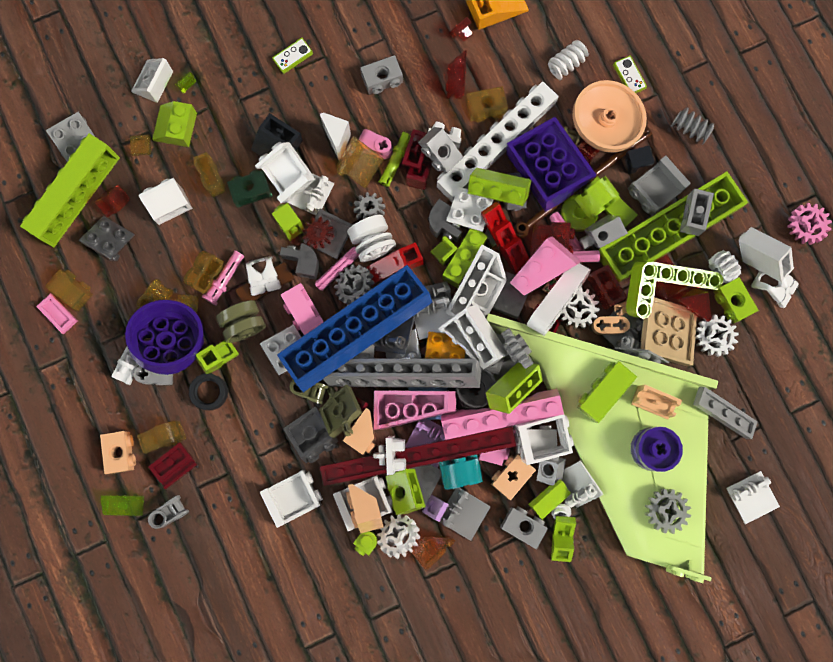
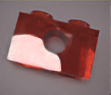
[587,264,627,310]

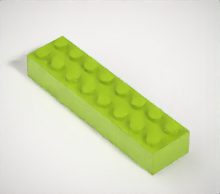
[599,171,749,285]

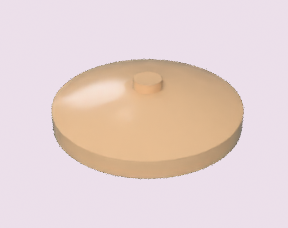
[572,80,647,152]

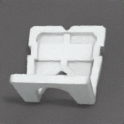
[246,256,281,296]
[751,271,799,308]

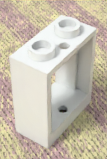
[514,415,574,465]

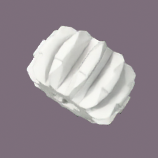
[708,250,741,284]

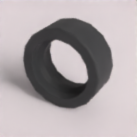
[189,373,228,410]

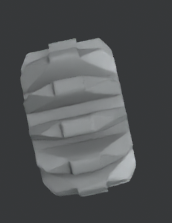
[354,192,386,220]

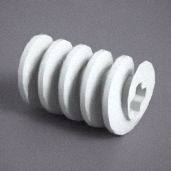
[548,40,589,80]

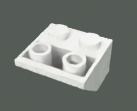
[139,178,193,225]

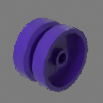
[631,427,683,472]

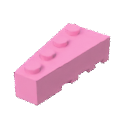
[374,391,456,430]

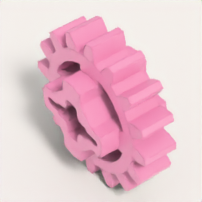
[787,203,832,245]

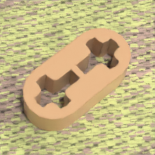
[592,316,630,335]

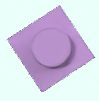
[422,495,449,522]

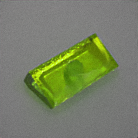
[101,495,144,516]

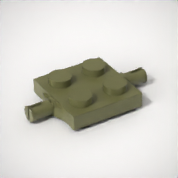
[319,385,362,439]

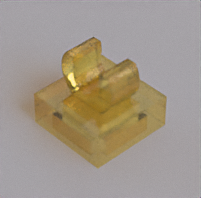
[177,295,199,314]

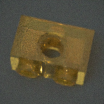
[466,86,508,122]

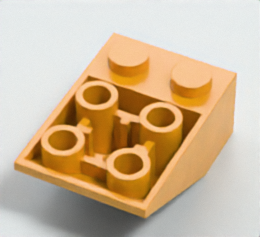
[466,0,529,30]

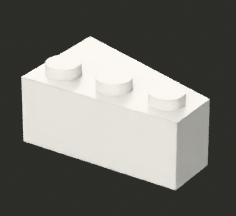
[438,304,508,369]

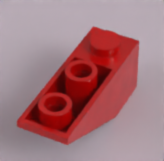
[366,242,423,286]

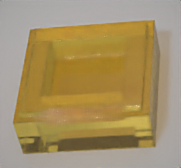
[130,135,151,156]

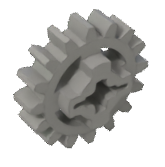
[334,264,375,305]
[501,328,533,369]
[645,489,691,534]

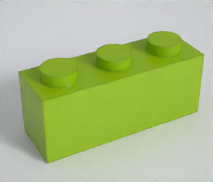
[468,167,531,206]
[442,228,488,288]
[577,361,637,423]
[486,362,543,414]

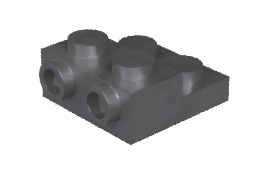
[283,407,338,463]

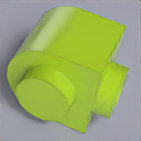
[353,531,378,556]

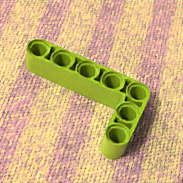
[626,261,723,319]

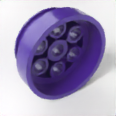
[125,300,204,375]

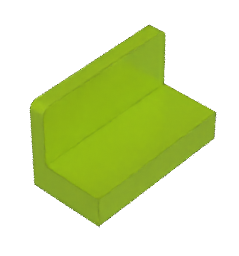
[528,479,571,519]

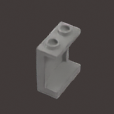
[628,156,691,216]

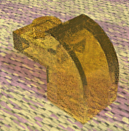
[137,421,186,454]

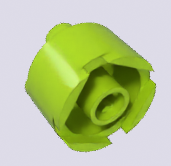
[574,176,620,219]

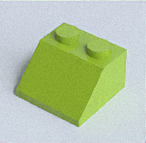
[152,101,197,147]

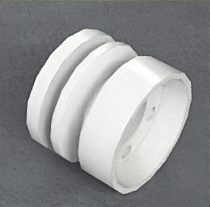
[347,215,396,262]

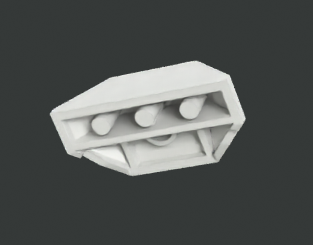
[446,245,507,317]

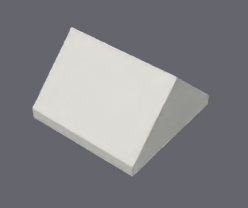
[131,58,173,103]
[320,113,351,160]

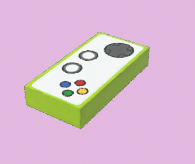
[272,38,313,74]
[613,55,647,93]

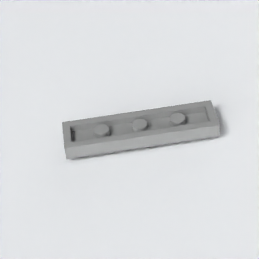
[693,387,757,439]

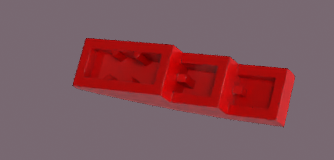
[481,202,529,275]

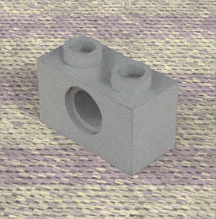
[360,55,403,95]
[418,127,463,173]
[680,189,714,236]
[500,506,548,549]

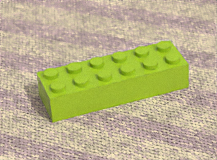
[20,133,120,248]

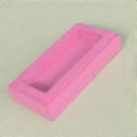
[36,293,78,334]

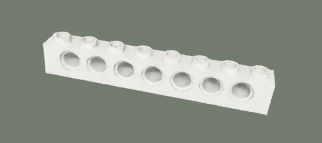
[437,82,559,202]

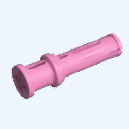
[202,251,244,306]

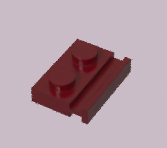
[148,442,198,489]

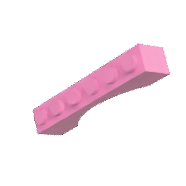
[441,388,564,440]

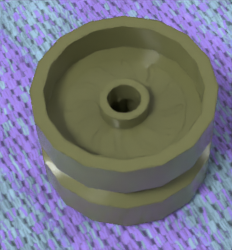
[216,300,266,343]

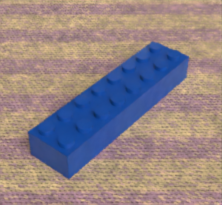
[277,265,433,392]

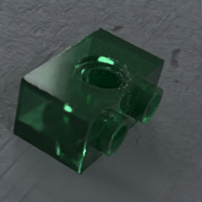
[227,170,272,208]

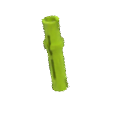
[379,132,411,187]

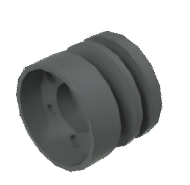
[454,367,497,410]

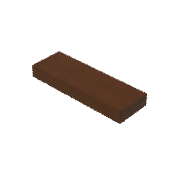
[236,262,295,302]

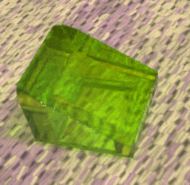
[174,72,196,93]

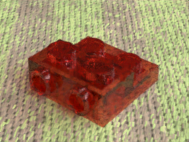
[530,222,575,258]

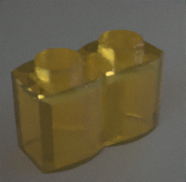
[194,152,226,197]
[183,251,223,294]
[45,269,93,312]

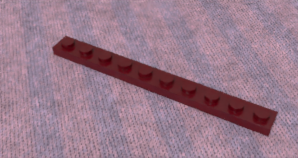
[320,426,517,486]

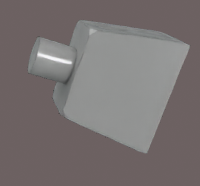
[579,214,628,250]

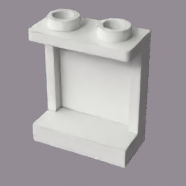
[255,142,316,203]
[260,470,323,528]
[333,475,393,531]

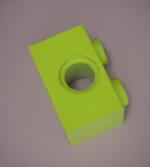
[272,203,305,241]
[713,277,759,324]
[385,469,426,515]

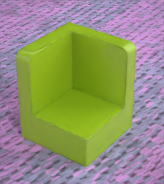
[431,236,458,266]

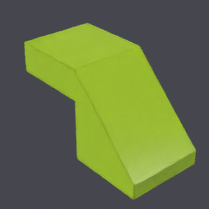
[551,516,576,562]

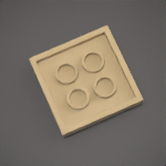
[640,297,698,367]

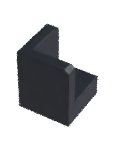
[624,145,654,174]

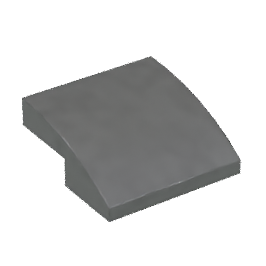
[492,271,528,319]

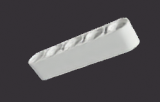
[527,263,591,336]

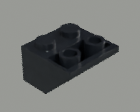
[251,113,303,156]

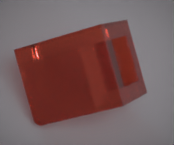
[95,185,130,217]

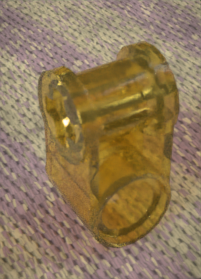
[137,279,173,309]

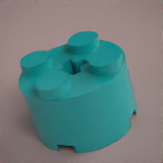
[439,454,483,490]

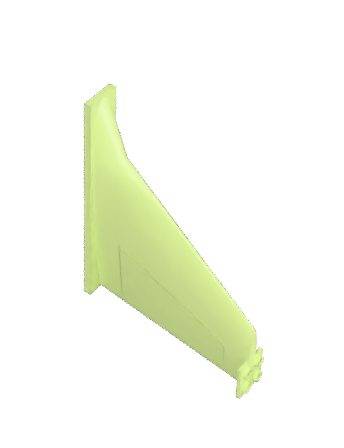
[486,313,718,583]

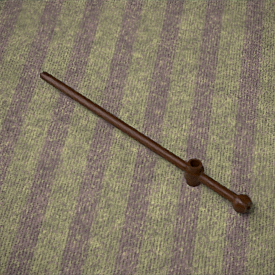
[491,129,652,253]

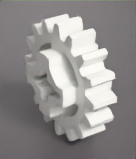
[561,287,599,329]
[695,315,739,357]
[377,515,420,559]

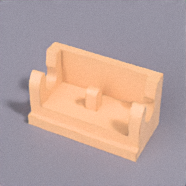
[631,385,682,420]

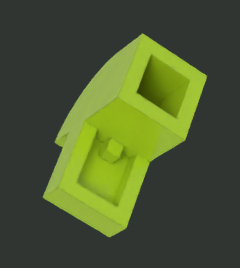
[196,340,239,374]

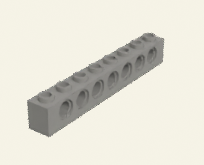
[323,359,481,388]

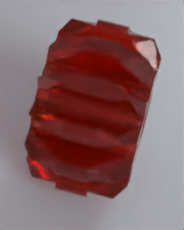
[302,217,335,249]

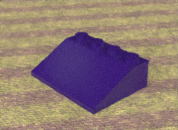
[506,117,596,212]

